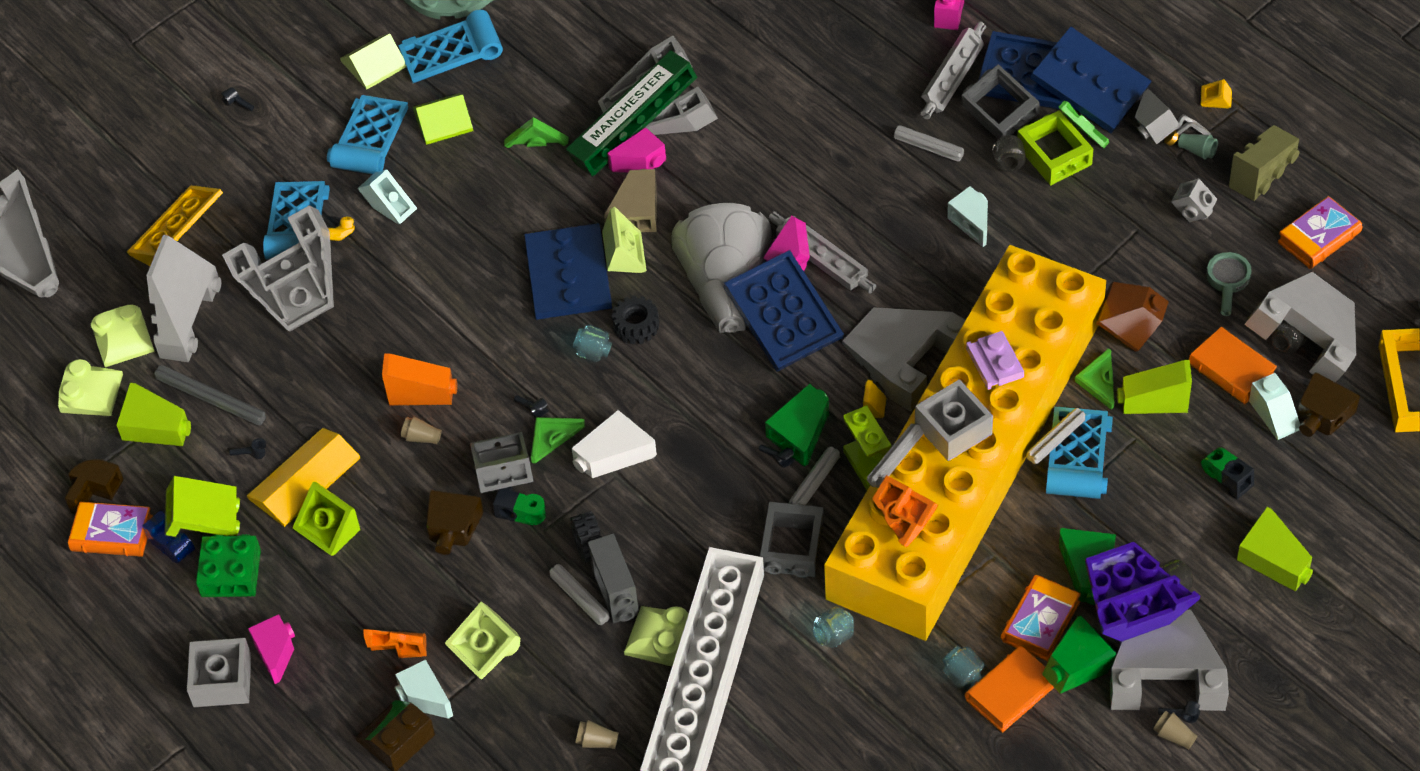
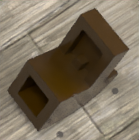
[65,459,124,514]

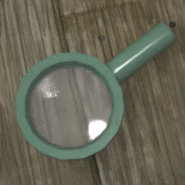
[1206,252,1252,316]

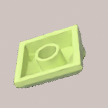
[91,305,155,367]
[58,359,123,416]
[445,602,521,679]
[624,606,689,666]

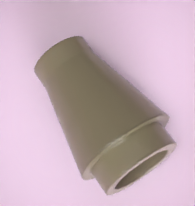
[401,416,442,445]
[1153,711,1198,750]
[576,720,619,749]

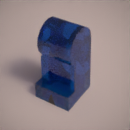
[142,511,195,563]

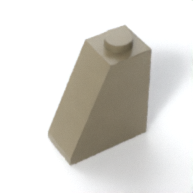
[604,169,657,232]

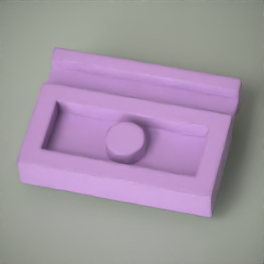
[966,331,1024,389]

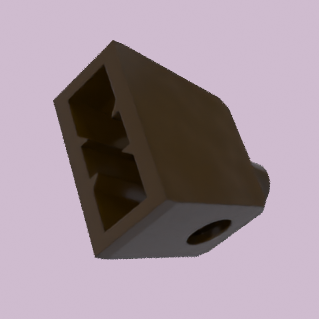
[1297,372,1360,437]
[427,490,483,555]

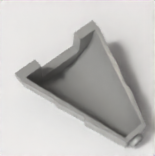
[0,169,59,297]
[671,203,773,333]

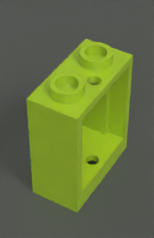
[1017,110,1093,186]

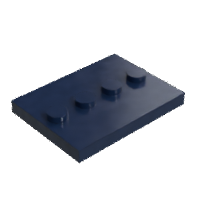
[1030,27,1151,134]
[978,31,1063,109]
[525,223,612,320]
[723,250,844,372]

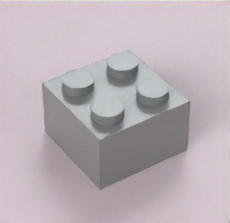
[915,379,993,461]
[187,638,251,707]

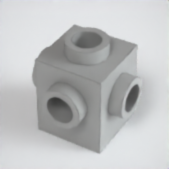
[1171,178,1217,222]

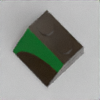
[355,700,435,771]

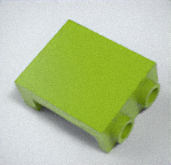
[843,405,892,490]
[165,476,240,537]

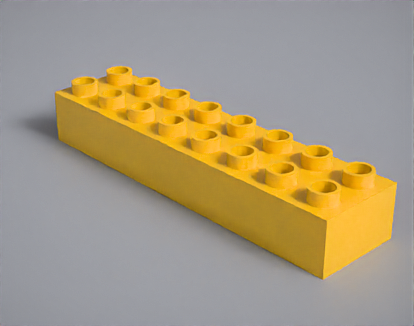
[824,245,1106,641]

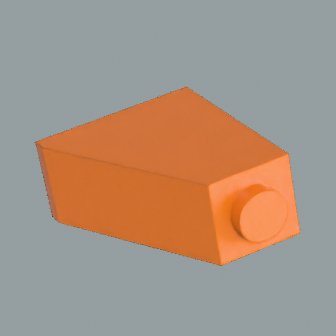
[382,354,457,405]

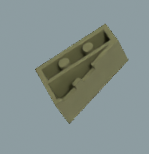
[1229,125,1299,201]

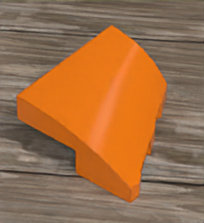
[872,475,939,548]
[364,629,427,658]

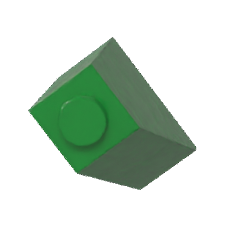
[765,384,829,467]
[1059,528,1116,605]
[1042,616,1117,694]

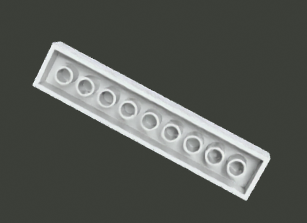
[640,547,764,771]

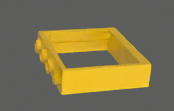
[1379,328,1420,432]

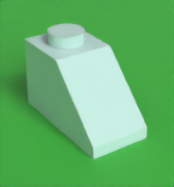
[358,169,417,224]
[948,186,988,247]
[1249,373,1300,440]
[394,660,453,718]

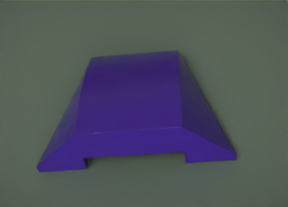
[1085,542,1201,642]

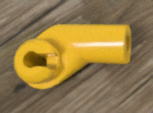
[328,217,355,241]

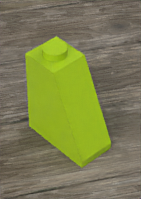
[1117,360,1192,414]
[117,383,191,446]
[1237,507,1313,592]

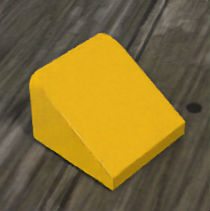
[1201,79,1232,108]
[863,380,886,418]

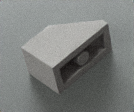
[1135,89,1180,144]

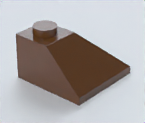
[1096,282,1169,352]

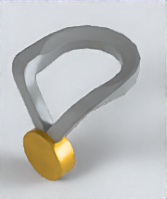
[1164,114,1211,146]

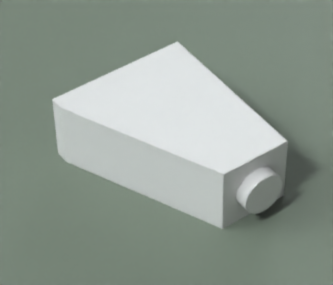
[572,410,657,478]

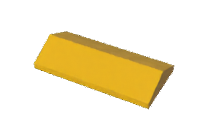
[127,185,223,266]
[247,428,360,527]

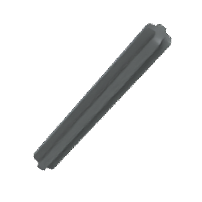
[154,365,266,425]

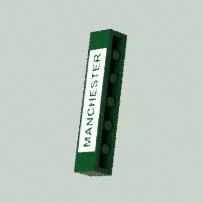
[566,50,698,177]

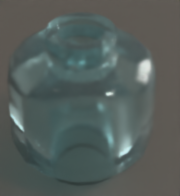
[572,325,613,362]
[812,607,854,648]
[942,646,984,688]

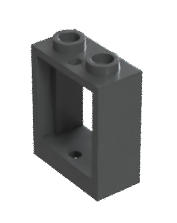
[962,64,1040,144]
[470,432,534,493]
[760,502,824,577]
[588,533,639,624]

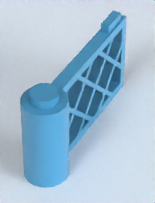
[398,10,503,83]
[327,95,408,175]
[263,181,330,260]
[1046,406,1113,499]

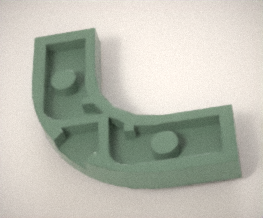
[403,0,493,19]

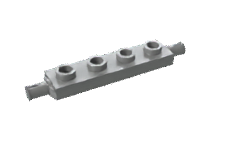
[921,22,986,119]
[768,211,876,293]

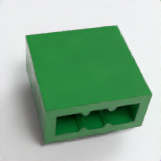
[196,534,261,597]

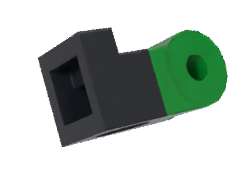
[1201,447,1254,499]
[493,486,546,525]

